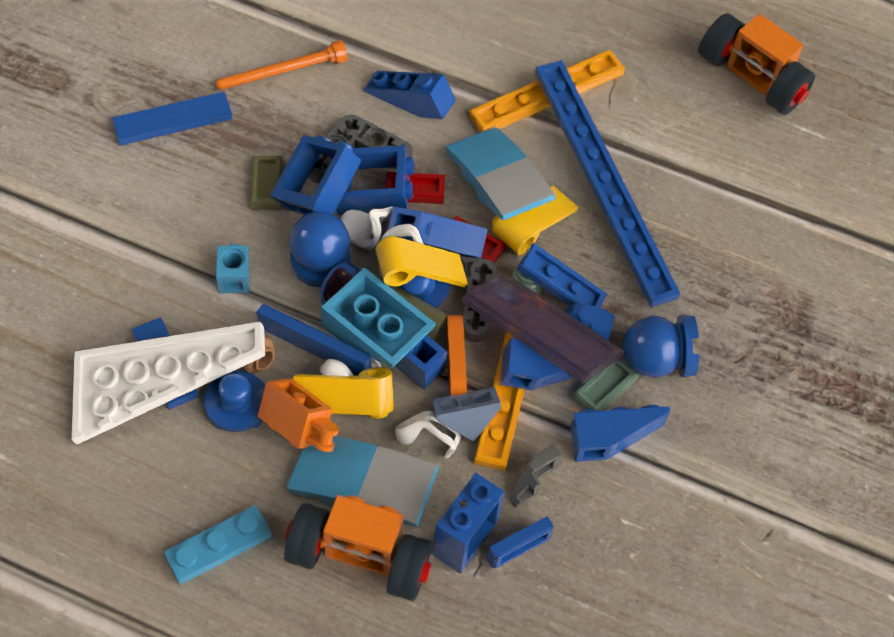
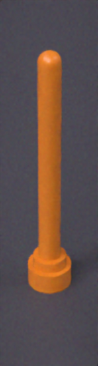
[215,40,348,90]

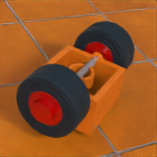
[698,13,815,115]
[284,495,432,601]

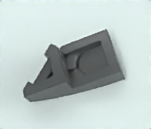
[510,444,561,508]

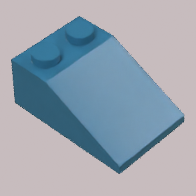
[321,267,436,368]

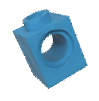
[216,244,251,293]

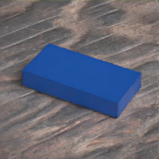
[487,516,554,569]

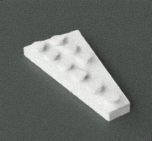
[72,321,265,444]

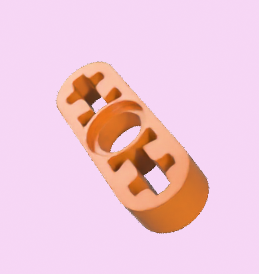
[446,315,467,396]

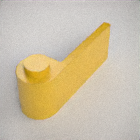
[492,186,579,255]
[375,236,468,287]
[293,367,394,419]

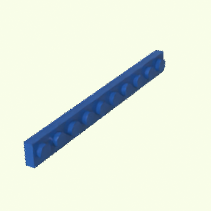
[535,60,680,308]

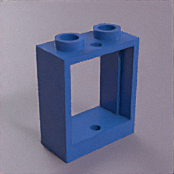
[270,135,362,215]
[336,145,415,215]
[433,473,504,574]

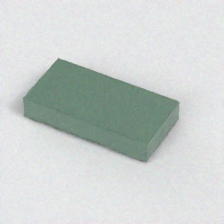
[572,355,639,411]

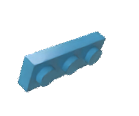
[164,505,272,585]

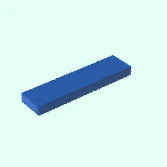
[112,91,233,146]
[256,304,372,376]

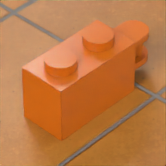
[258,378,339,452]

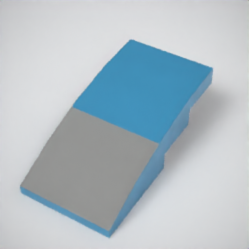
[445,127,556,221]
[287,436,439,527]

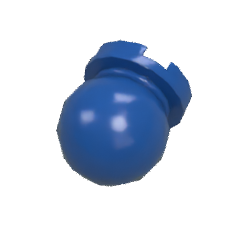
[289,211,351,288]
[623,314,699,378]

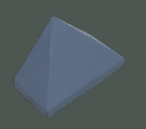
[432,387,501,442]

